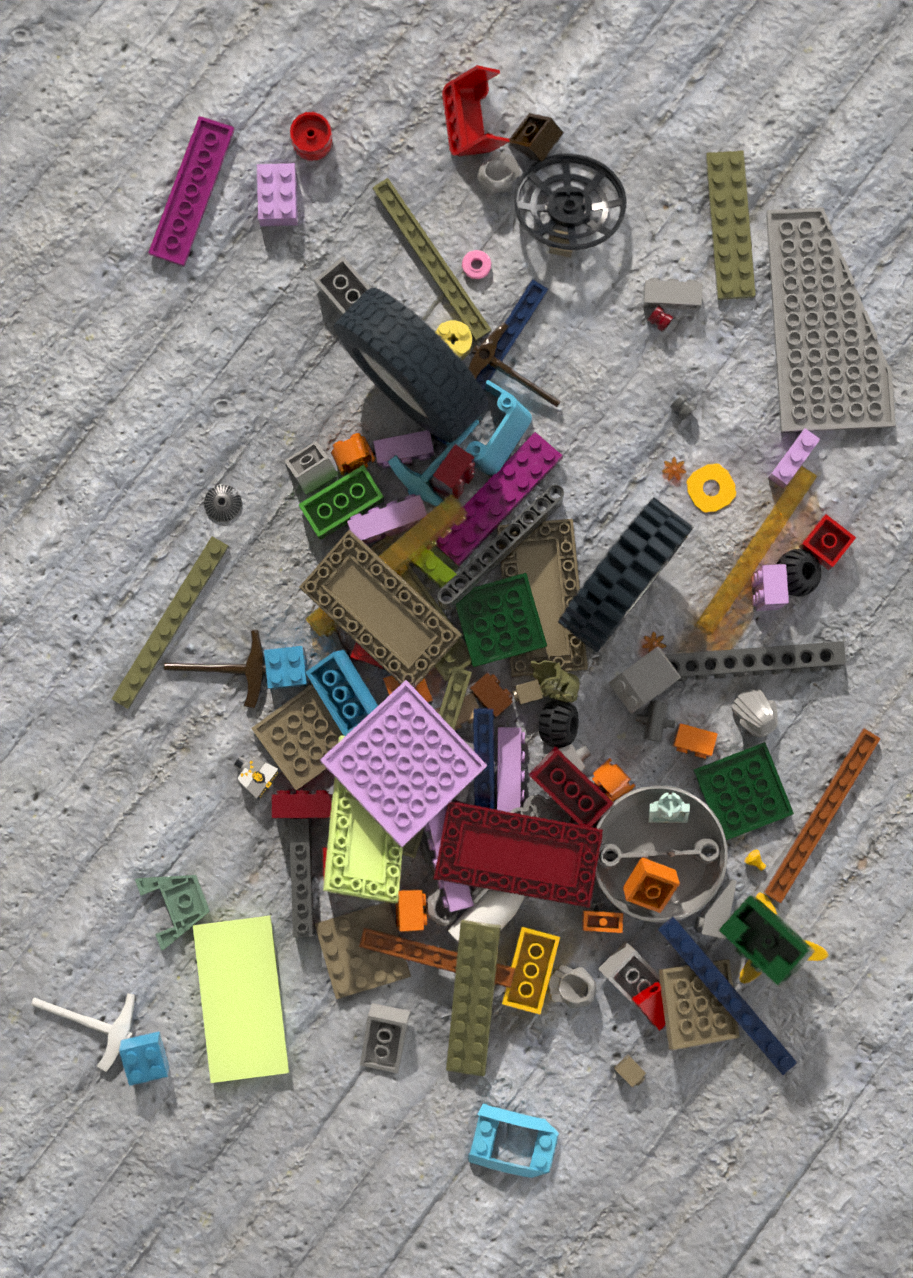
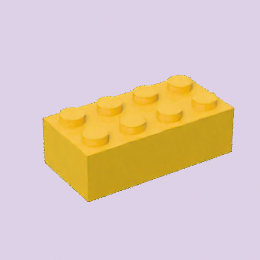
[502,926,560,1014]

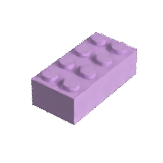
[347,494,428,545]

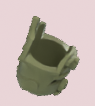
[531,660,580,703]

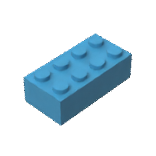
[305,650,378,736]

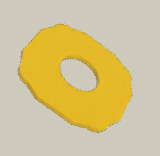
[686,464,736,513]

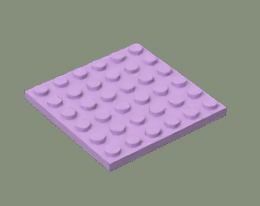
[320,680,487,847]

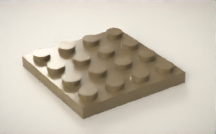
[251,684,344,790]
[315,902,411,999]
[659,959,740,1050]

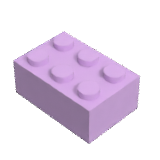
[257,163,298,227]
[751,564,789,611]

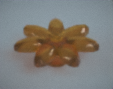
[662,457,687,481]
[642,631,667,653]

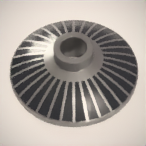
[204,484,242,522]

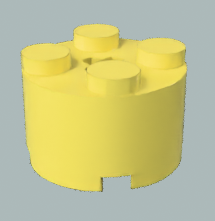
[436,320,472,360]

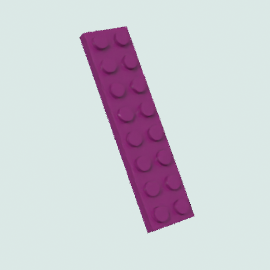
[148,116,235,267]
[431,432,563,567]

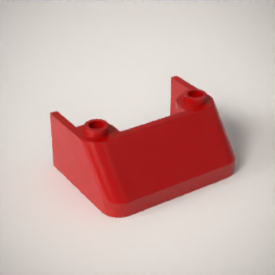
[442,65,510,156]

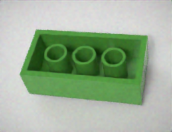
[298,465,385,540]

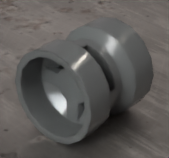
[670,394,697,421]

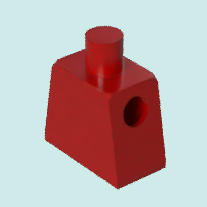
[632,982,666,1031]

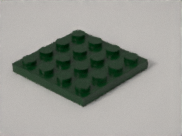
[455,573,547,668]
[693,742,794,840]

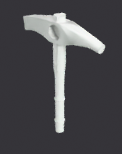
[31,993,135,1072]

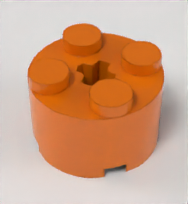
[331,433,375,475]
[592,757,636,802]

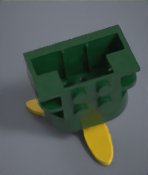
[718,893,829,986]

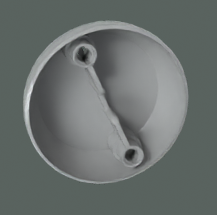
[595,786,728,922]

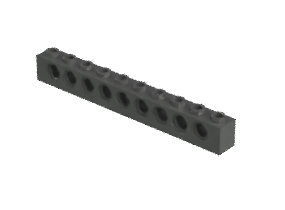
[665,641,846,681]

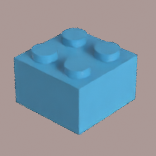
[264,646,308,690]
[119,1031,169,1086]

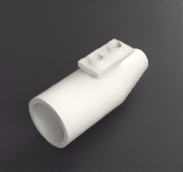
[448,887,525,941]

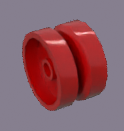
[290,112,333,161]

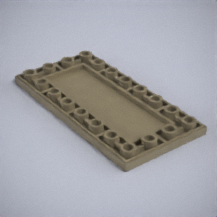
[497,518,588,677]
[299,530,462,689]

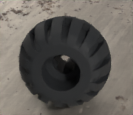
[777,549,822,597]
[538,700,579,748]

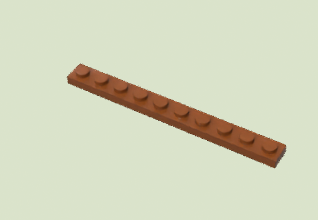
[763,728,881,903]

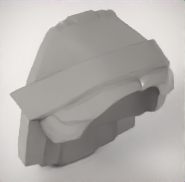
[477,150,522,196]
[731,689,778,738]
[424,882,459,926]
[548,965,596,1009]

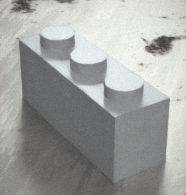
[643,278,702,310]

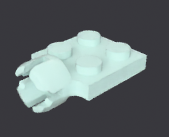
[648,793,690,823]

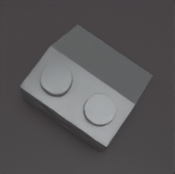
[285,441,338,494]

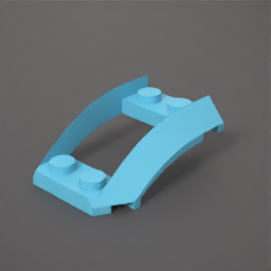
[468,1104,559,1178]

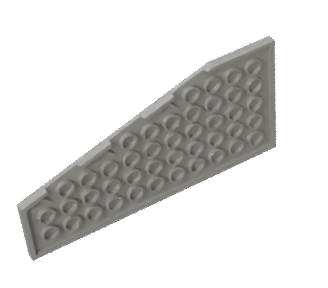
[766,208,896,433]

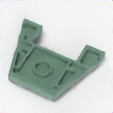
[135,875,210,951]

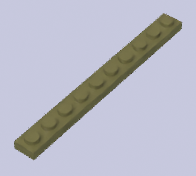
[372,178,492,342]
[112,536,229,709]
[402,666,472,858]

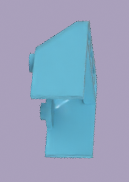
[447,380,532,476]

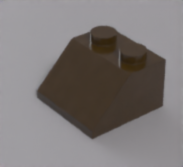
[509,113,564,162]

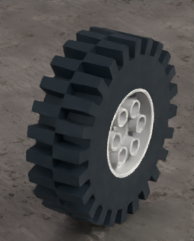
[558,497,694,653]

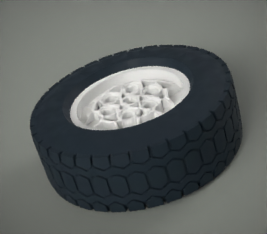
[334,287,488,443]

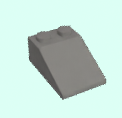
[608,646,681,713]
[695,879,737,939]
[598,941,660,1013]
[360,1003,410,1073]

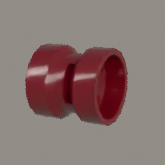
[647,306,674,332]

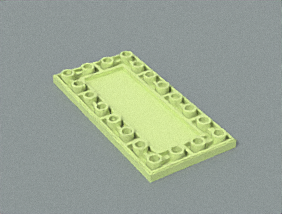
[323,736,403,904]
[193,915,289,1083]

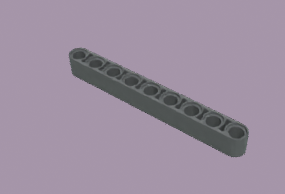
[438,485,564,610]

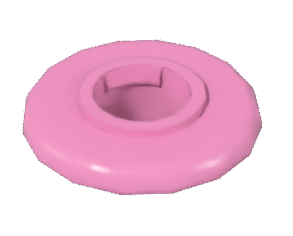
[462,250,491,279]

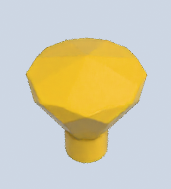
[744,849,766,871]

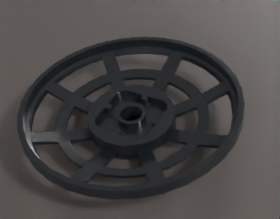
[514,153,627,250]

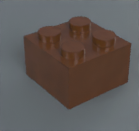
[470,673,513,719]

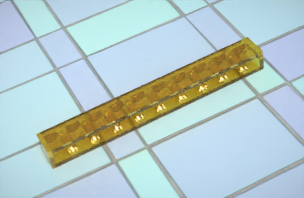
[694,466,817,636]
[305,495,468,637]

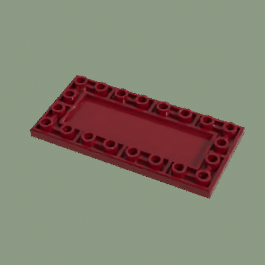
[434,801,603,908]

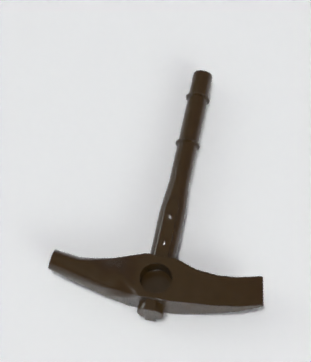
[468,322,561,407]
[164,630,266,709]

